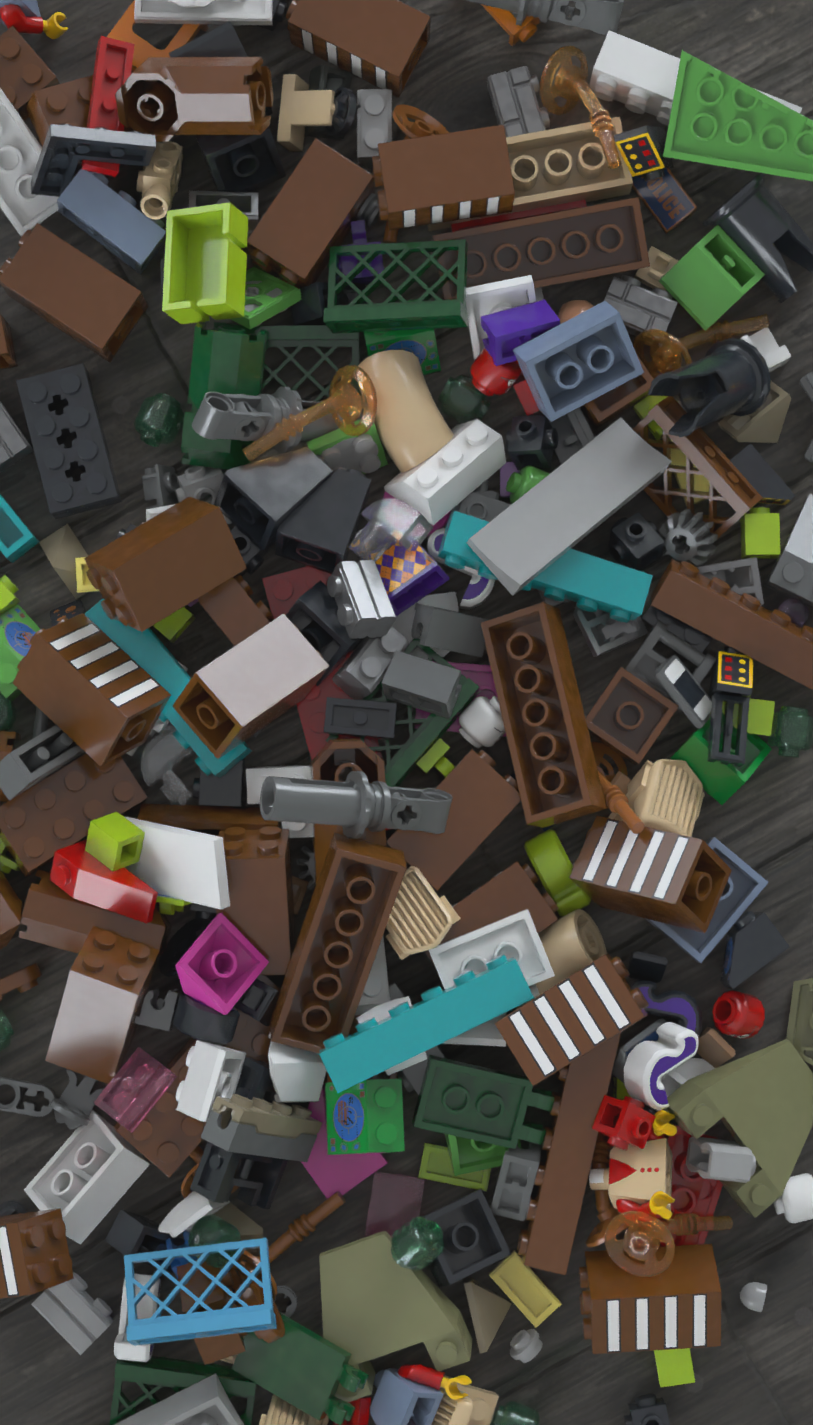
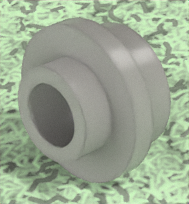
[510,1329,543,1363]

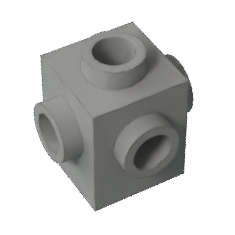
[175,466,223,505]

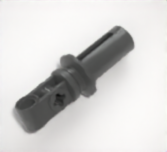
[465,0,625,35]
[192,387,369,453]
[260,771,453,839]

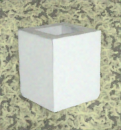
[740,328,792,372]

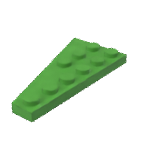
[663,50,813,181]

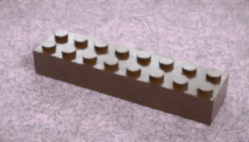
[516,1032,621,1275]

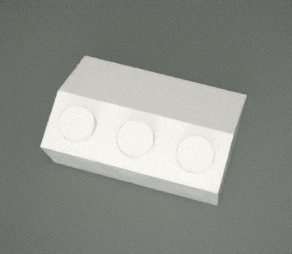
[384,419,506,525]
[24,1111,150,1245]

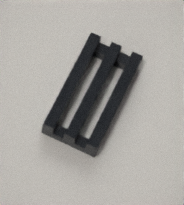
[707,692,750,767]

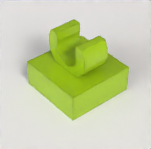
[416,738,455,778]

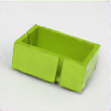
[162,202,248,324]

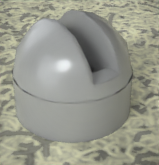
[740,1282,767,1312]

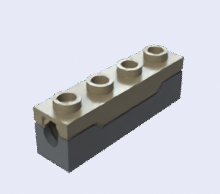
[201,1094,322,1162]

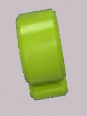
[524,829,591,917]

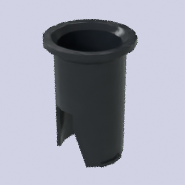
[702,173,813,303]
[648,338,770,438]

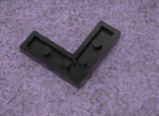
[31,124,156,197]

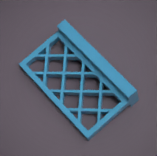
[124,1238,277,1346]

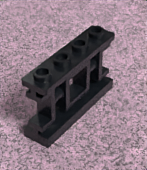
[190,1056,310,1210]

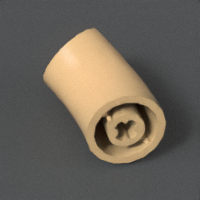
[356,350,454,473]
[516,909,607,1009]

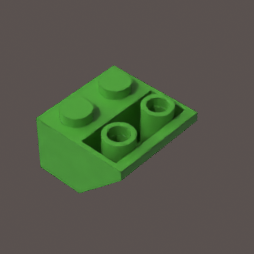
[659,225,765,331]

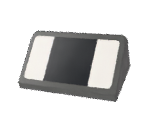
[655,655,712,729]

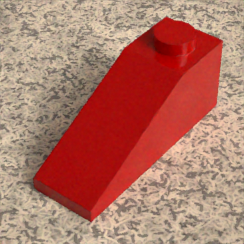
[49,839,158,924]

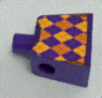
[367,529,450,616]

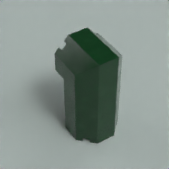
[181,322,268,470]

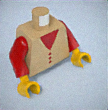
[589,1110,677,1224]

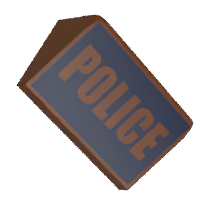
[631,169,697,234]

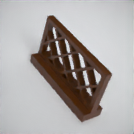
[633,396,763,539]

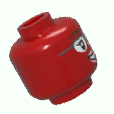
[470,347,522,396]
[713,990,765,1039]

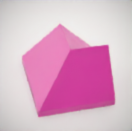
[175,913,269,1015]

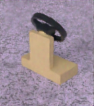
[277,74,356,152]

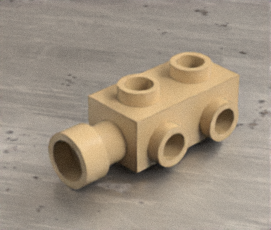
[137,141,183,219]

